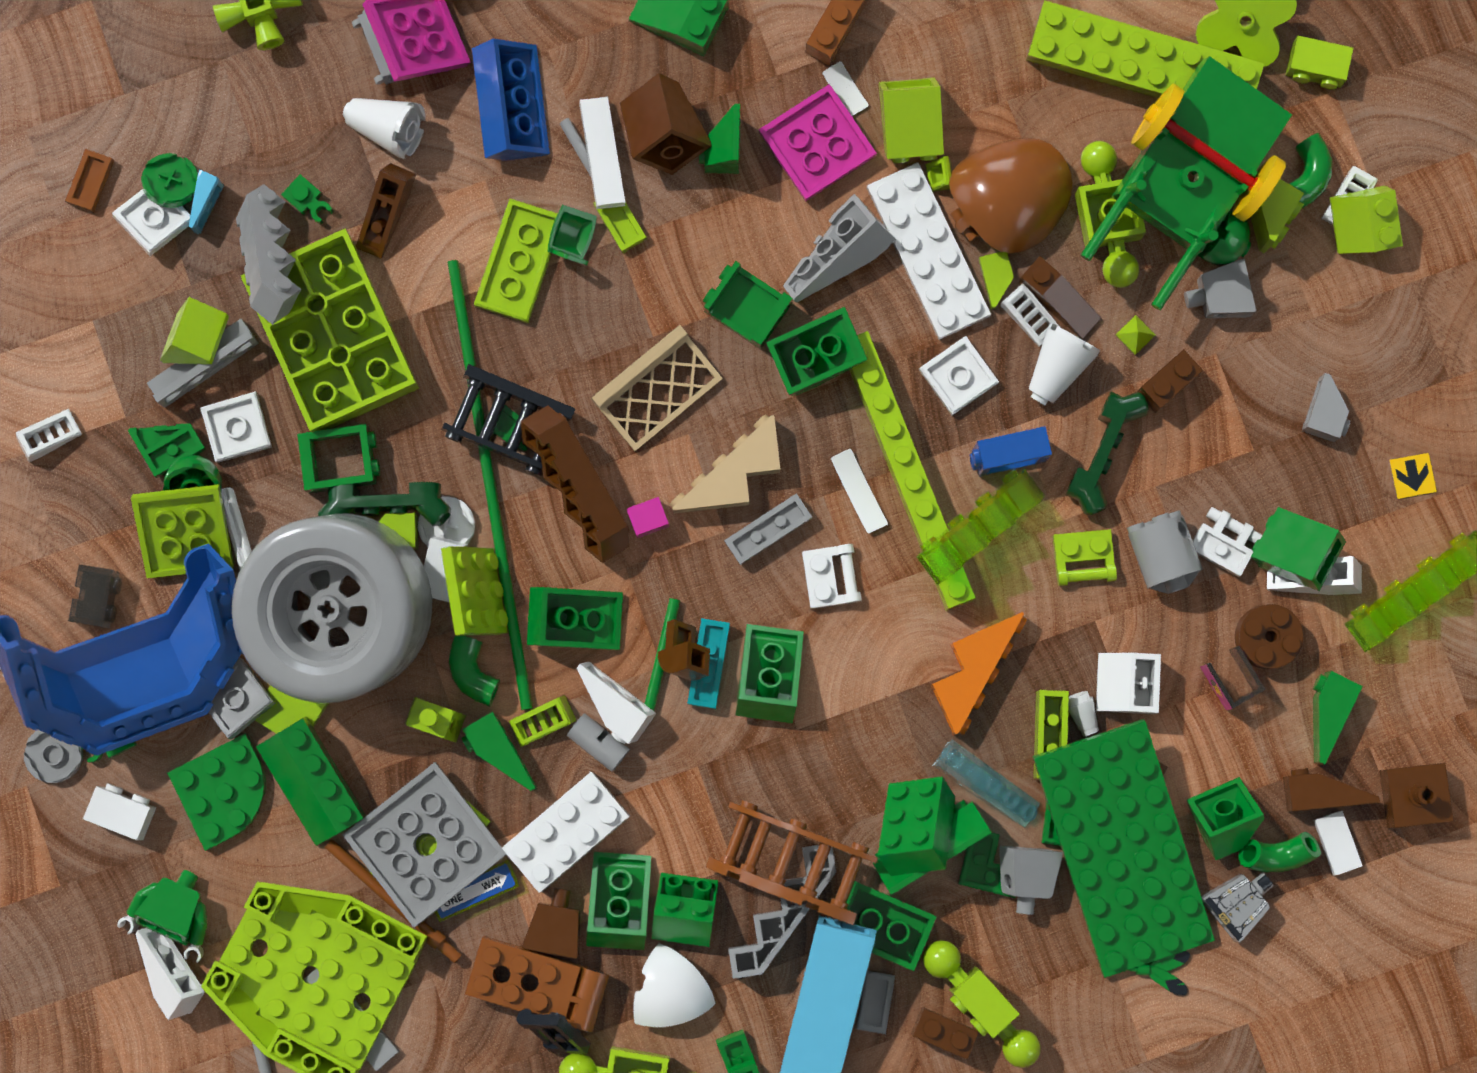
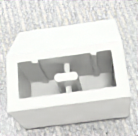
[1096,653,1161,714]

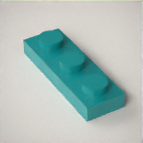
[687,618,730,709]

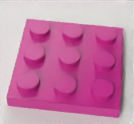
[362,0,470,82]
[759,84,877,202]

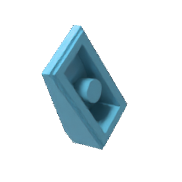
[189,170,224,235]

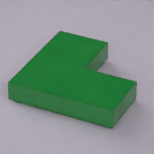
[958,832,1016,898]

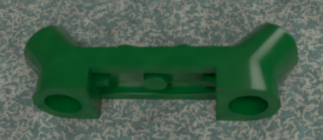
[1065,391,1149,516]
[318,482,451,526]

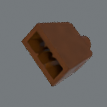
[522,888,580,959]

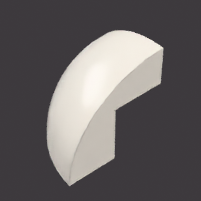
[634,943,716,1027]

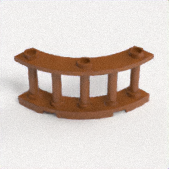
[705,800,878,925]

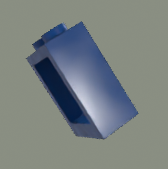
[969,426,1052,477]

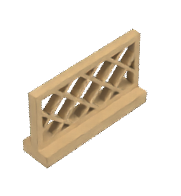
[590,325,723,451]

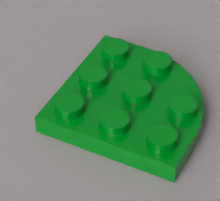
[167,733,266,851]

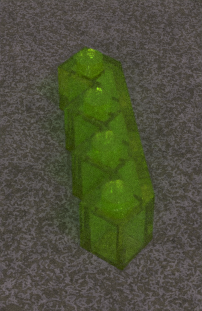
[917,468,1045,585]
[1344,530,1477,652]

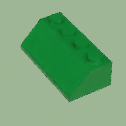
[256,716,366,846]
[873,799,992,895]

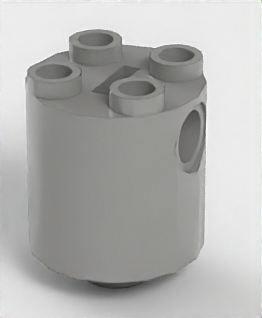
[1127,510,1203,594]

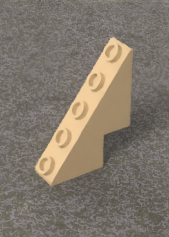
[670,414,781,514]

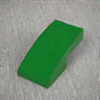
[716,1029,760,1073]

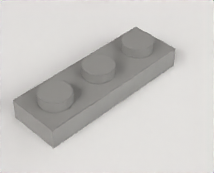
[724,493,812,565]

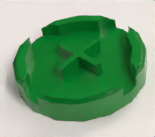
[141,153,198,208]

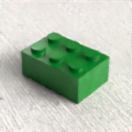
[877,776,956,876]
[839,881,937,971]

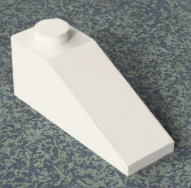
[1267,556,1362,595]
[577,662,656,744]
[136,928,205,1020]

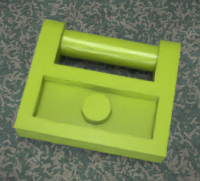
[1052,529,1117,586]

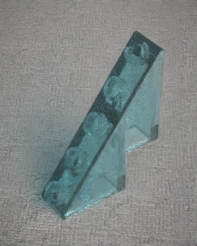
[932,740,1041,828]

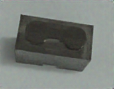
[68,564,122,629]

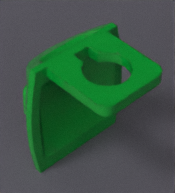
[547,204,597,265]

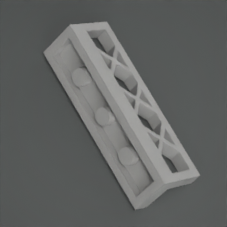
[147,319,259,408]

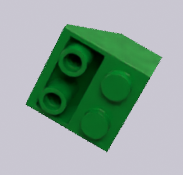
[651,872,719,947]

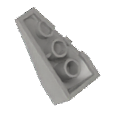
[783,194,896,303]

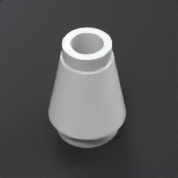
[1068,691,1099,736]

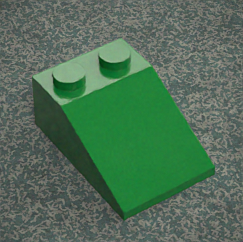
[628,0,729,57]
[766,307,868,397]
[527,587,623,650]
[735,624,804,723]
[586,851,652,950]

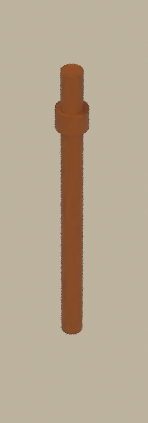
[325,839,462,964]

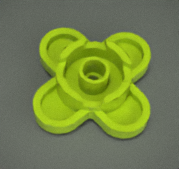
[1196,0,1297,67]

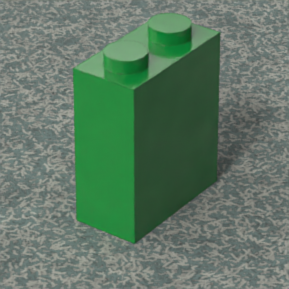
[1251,507,1346,591]

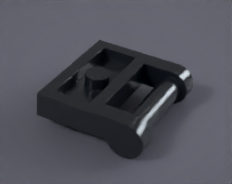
[516,1009,591,1054]

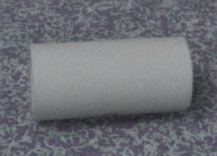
[567,713,630,772]

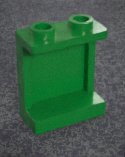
[703,261,793,350]

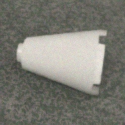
[343,98,426,159]
[1029,322,1100,405]

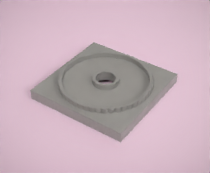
[343,762,507,928]

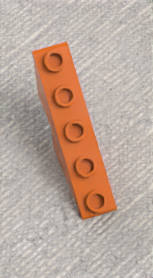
[931,612,1027,735]

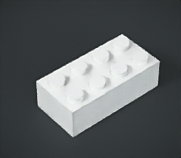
[502,772,631,893]

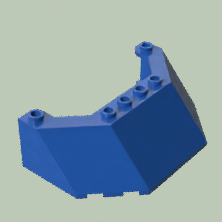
[0,543,244,756]

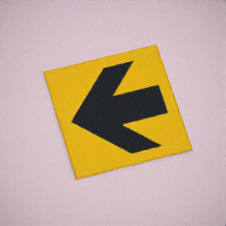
[1389,453,1437,499]

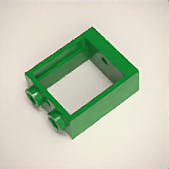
[297,424,380,494]

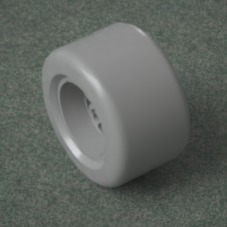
[232,514,432,703]

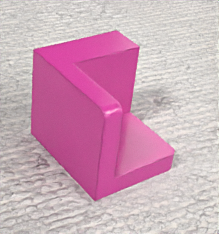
[627,497,669,538]

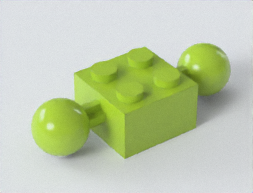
[1075,141,1146,288]
[923,940,1041,1068]
[559,1046,696,1073]

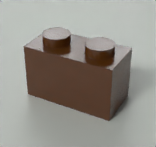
[1137,349,1203,413]
[911,1007,979,1060]

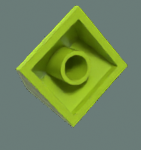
[160,297,229,364]

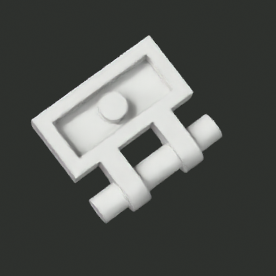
[1193,507,1262,577]

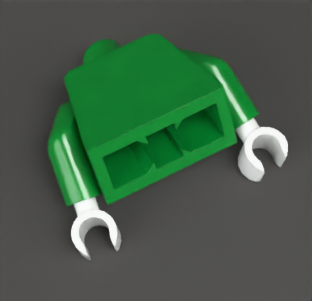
[117,870,208,963]

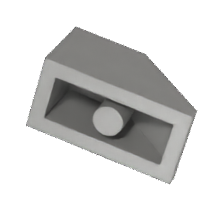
[1302,373,1350,442]

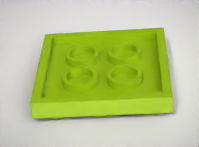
[131,484,234,578]
[441,546,508,636]

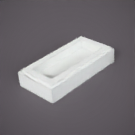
[1313,811,1362,876]

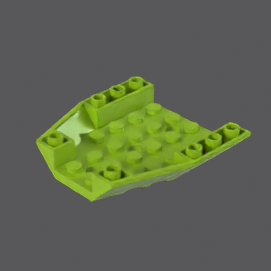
[201,881,427,1073]

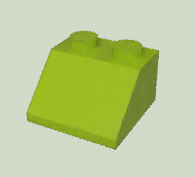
[1329,186,1403,254]

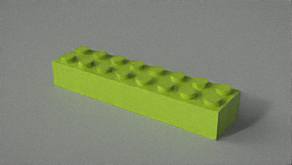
[1026,0,1264,98]

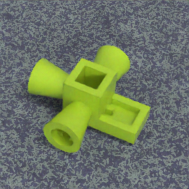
[212,0,303,50]

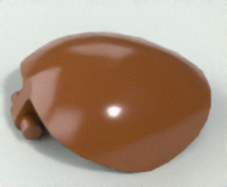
[949,138,1073,253]

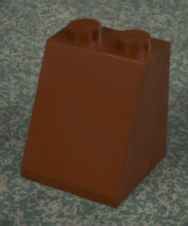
[620,73,712,175]

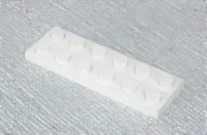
[867,162,991,340]

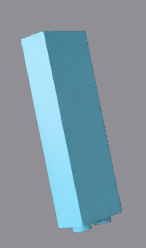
[780,915,877,1073]

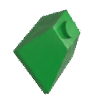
[699,104,740,174]
[1187,777,1265,860]

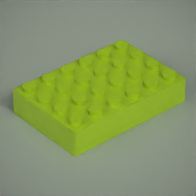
[241,228,419,432]

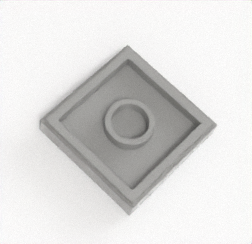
[209,658,276,740]

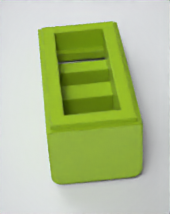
[509,695,576,747]

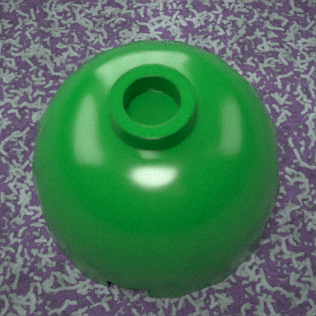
[1198,209,1251,265]
[163,455,222,492]

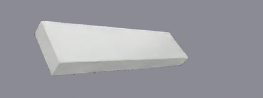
[579,97,625,209]

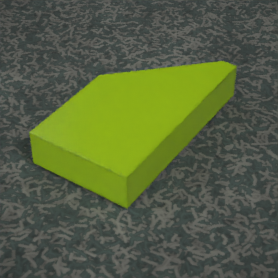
[979,252,1014,309]

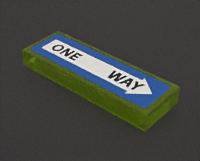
[435,860,520,923]

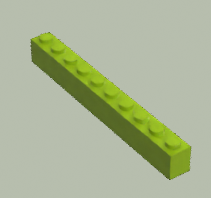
[850,331,975,611]

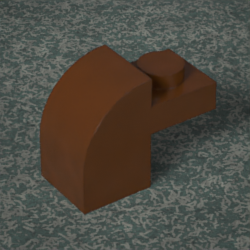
[658,619,710,681]

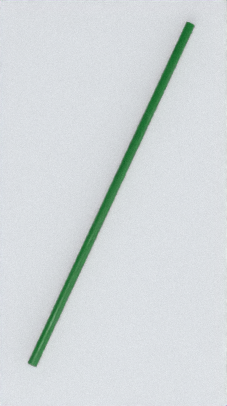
[447,260,533,710]

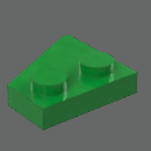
[128,423,206,478]

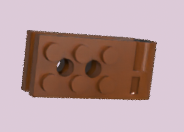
[465,936,609,1032]

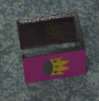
[1200,646,1266,710]

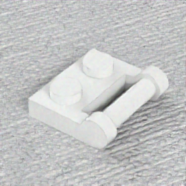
[802,544,862,609]

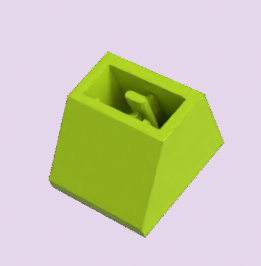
[1251,179,1304,253]

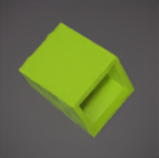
[879,78,944,163]

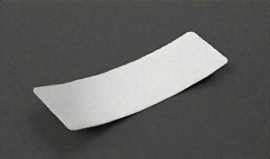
[831,449,888,533]

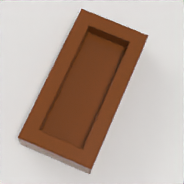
[65,149,114,213]

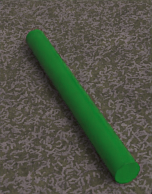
[644,598,680,711]

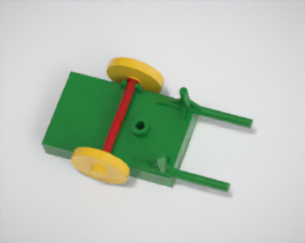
[1080,56,1292,311]

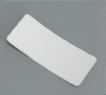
[823,61,869,116]

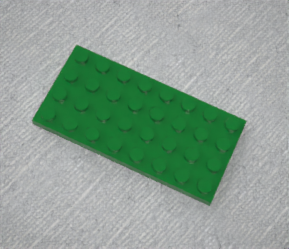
[1032,719,1215,978]

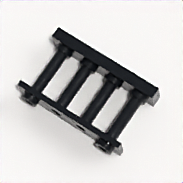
[441,364,576,476]

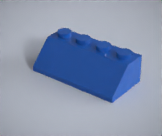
[472,38,550,161]

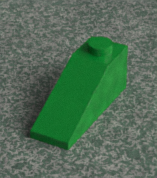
[1313,671,1363,765]
[461,712,538,791]

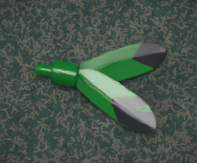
[1129,951,1190,995]

